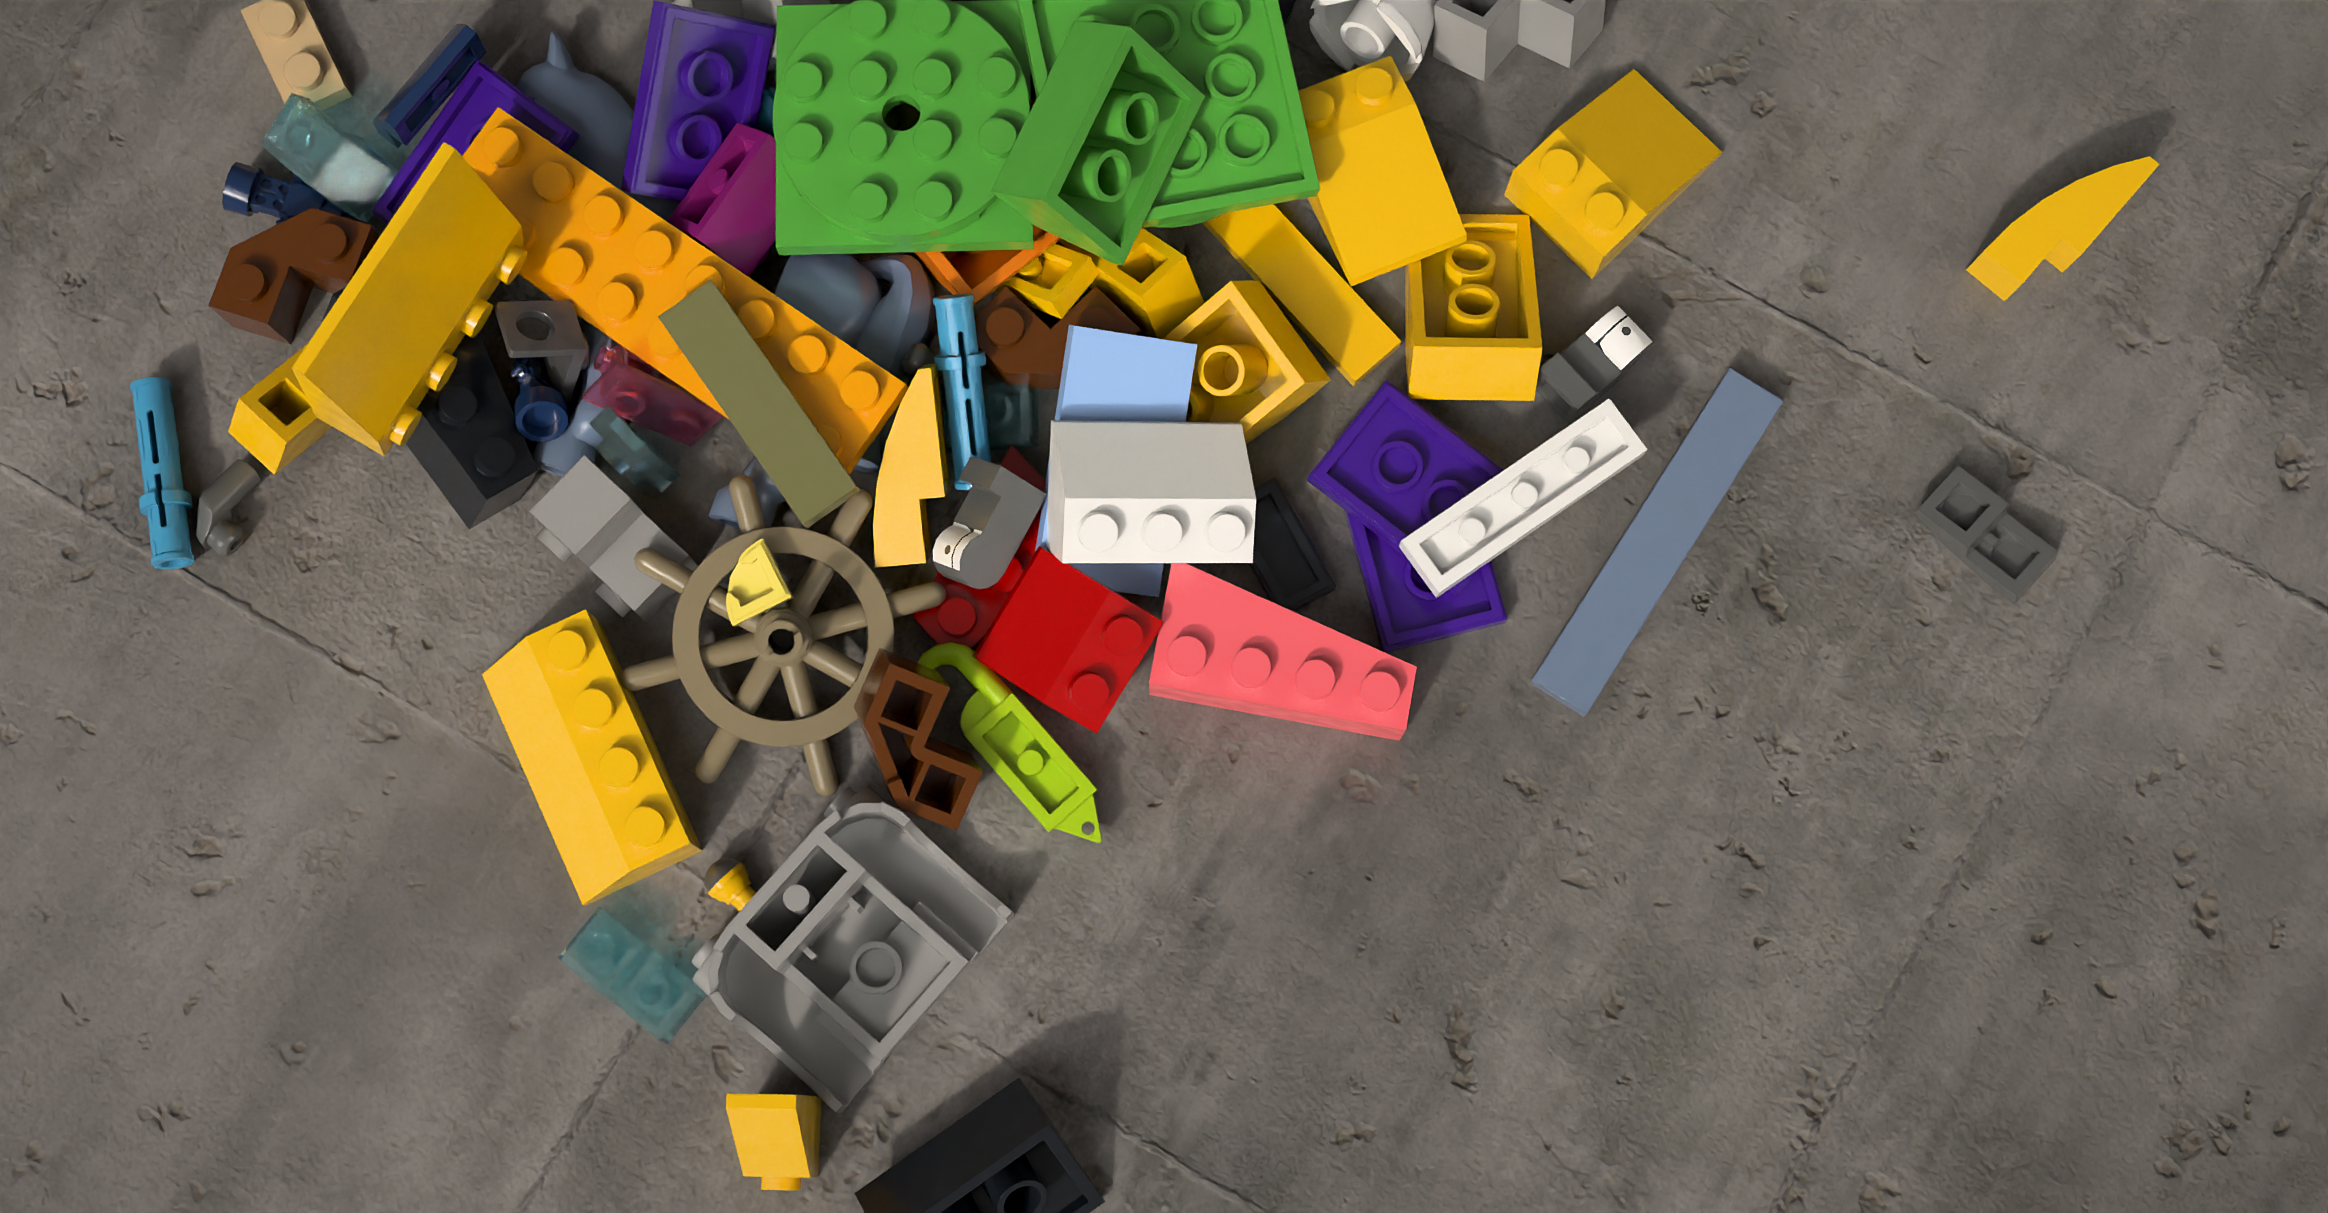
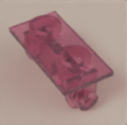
[582,345,724,447]

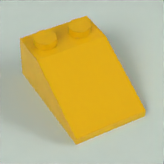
[1298,55,1467,286]
[1504,69,1722,279]
[1405,214,1542,401]
[1163,280,1331,444]

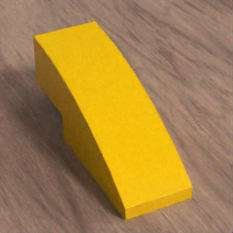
[1966,156,2160,301]
[873,364,951,568]

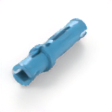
[933,294,991,490]
[130,377,195,570]

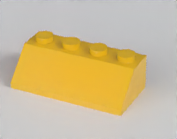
[482,609,703,906]

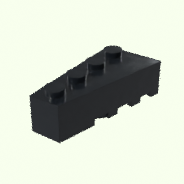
[321,287,538,529]

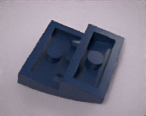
[373,24,487,148]

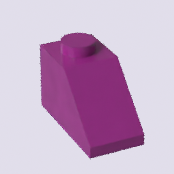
[667,122,776,277]

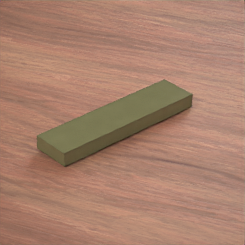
[658,280,860,528]

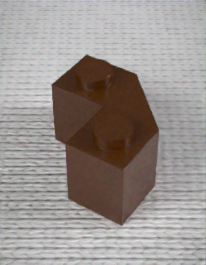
[208,208,380,345]
[974,286,1141,393]
[854,648,983,830]

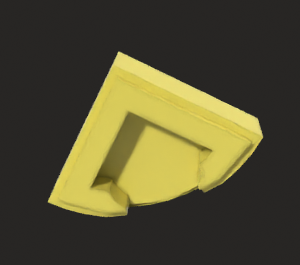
[726,538,793,627]

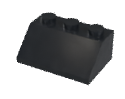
[855,1077,1105,1213]

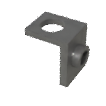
[495,300,589,403]

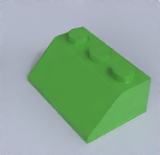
[991,20,1205,265]

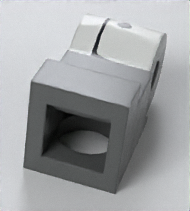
[1536,305,1656,425]
[933,456,1047,589]

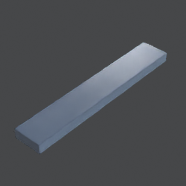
[1530,368,1784,717]

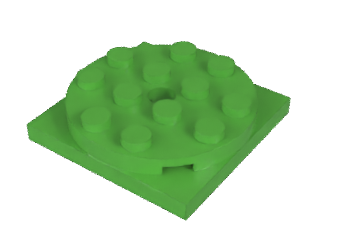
[773,0,1034,255]
[1016,0,1320,242]

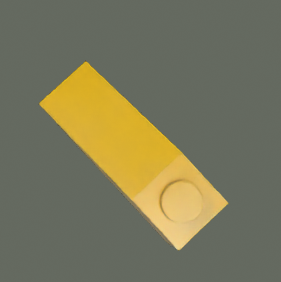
[1055,228,1204,339]
[228,345,332,475]
[726,1093,822,1190]

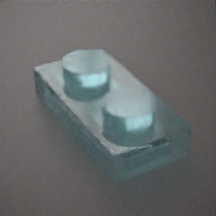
[589,406,680,492]

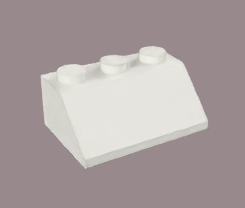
[1046,420,1256,563]

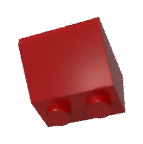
[973,546,1164,734]

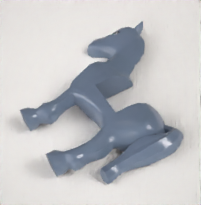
[516,31,936,530]

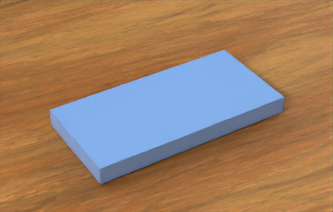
[1035,325,1197,597]

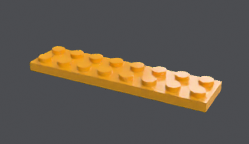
[462,107,909,475]

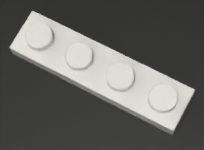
[1399,399,1648,598]

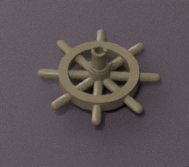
[620,474,946,797]

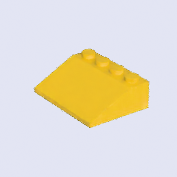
[292,142,528,457]

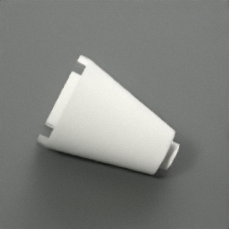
[1309,0,1438,82]

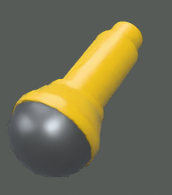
[705,858,756,912]

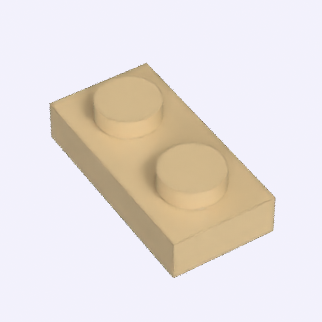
[240,0,352,122]

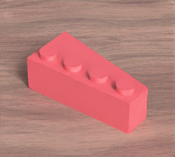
[1149,563,1417,741]

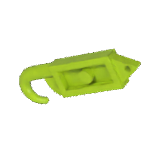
[917,642,1102,843]

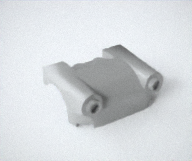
[691,786,1015,1113]

